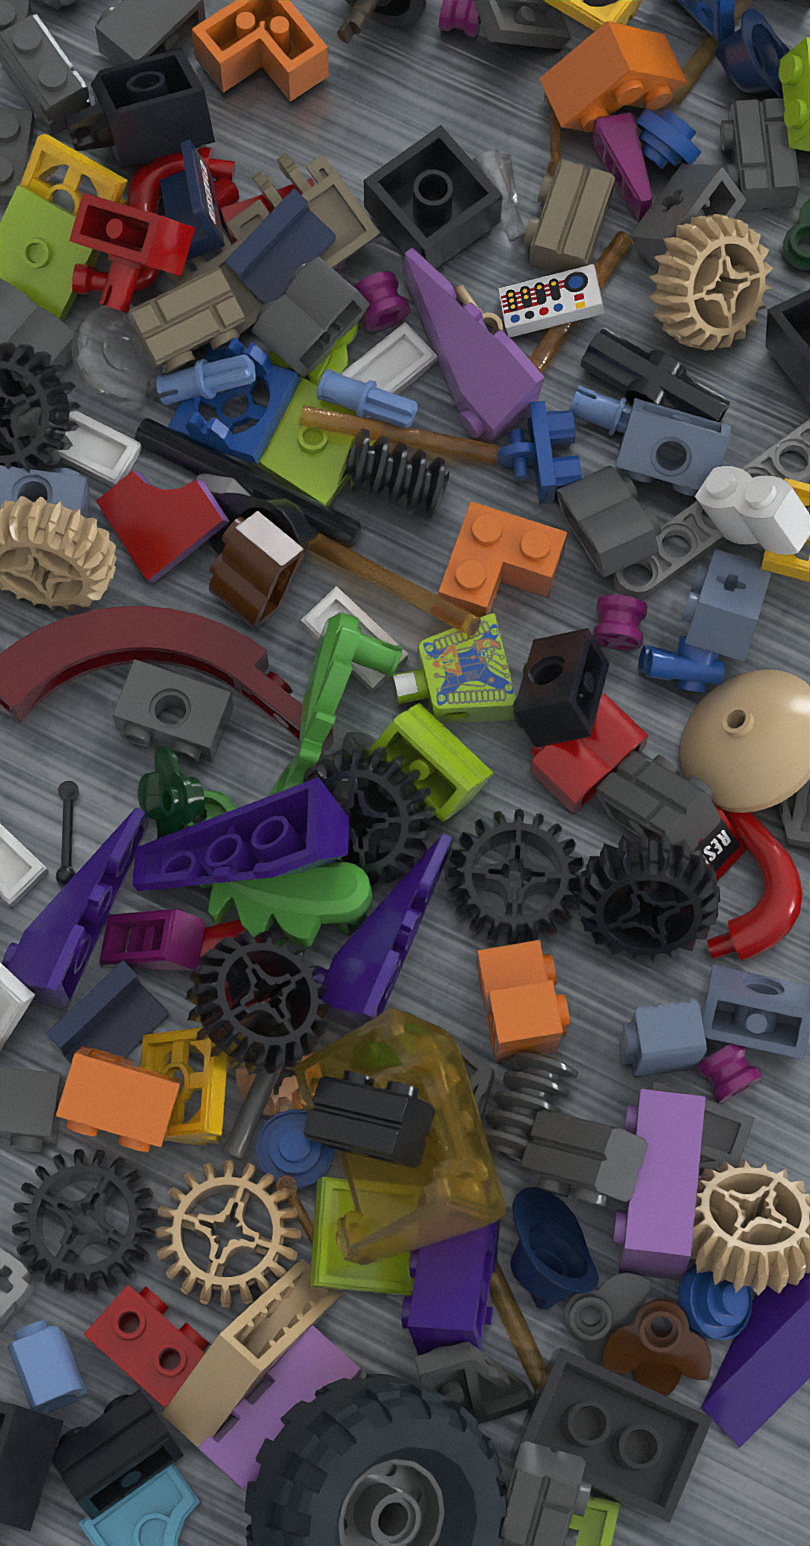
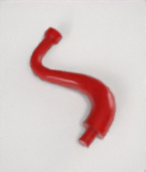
[72,147,235,295]
[707,810,803,961]

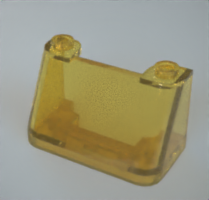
[294,1008,506,1265]

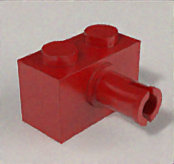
[69,193,195,313]

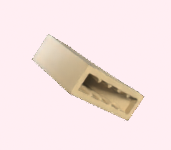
[162,1259,342,1447]

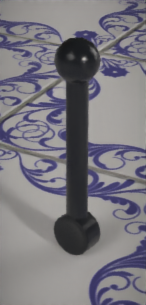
[56,781,80,886]

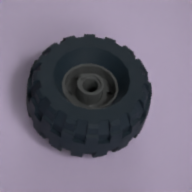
[244,1374,507,1546]

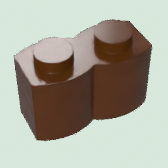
[209,511,304,629]

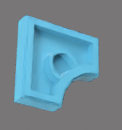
[78,1463,201,1546]

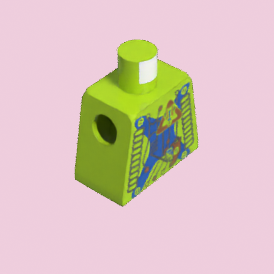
[392,613,516,724]

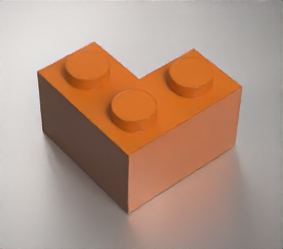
[192,0,329,102]
[539,21,687,133]
[437,501,567,622]
[476,940,570,1063]
[56,1045,182,1152]

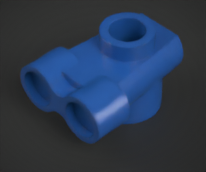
[638,636,725,692]

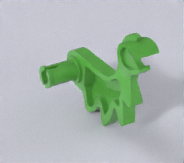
[268,612,403,796]
[187,790,373,948]

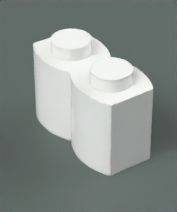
[695,466,810,555]

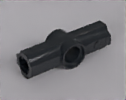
[580,327,731,423]

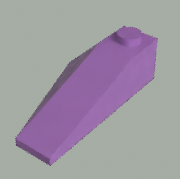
[402,248,545,447]

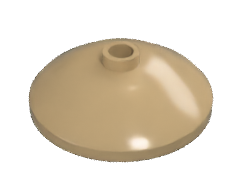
[680,670,810,813]

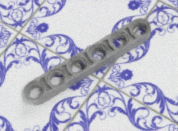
[613,419,810,600]

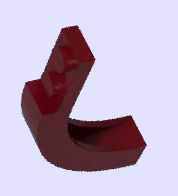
[0,606,334,756]

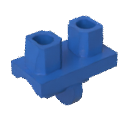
[497,401,582,505]

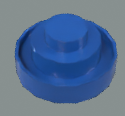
[635,108,701,169]
[256,1109,335,1190]
[678,1264,752,1341]

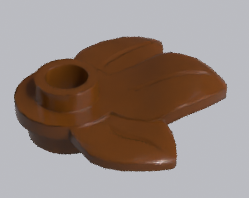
[602,1299,712,1396]

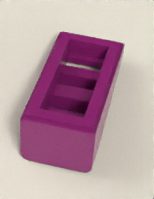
[592,113,653,223]
[99,909,205,970]

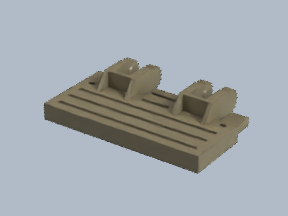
[164,153,380,348]

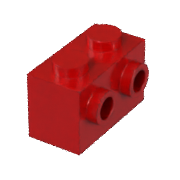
[84,1285,210,1409]

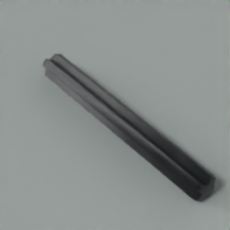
[134,418,361,548]

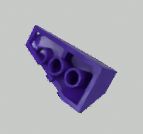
[132,777,349,891]
[2,808,149,1013]
[314,833,452,1036]
[700,1273,810,1448]

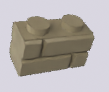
[523,160,615,273]
[127,267,246,373]

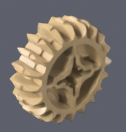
[649,214,773,351]
[0,496,116,611]
[690,1158,810,1296]
[154,1160,301,1309]

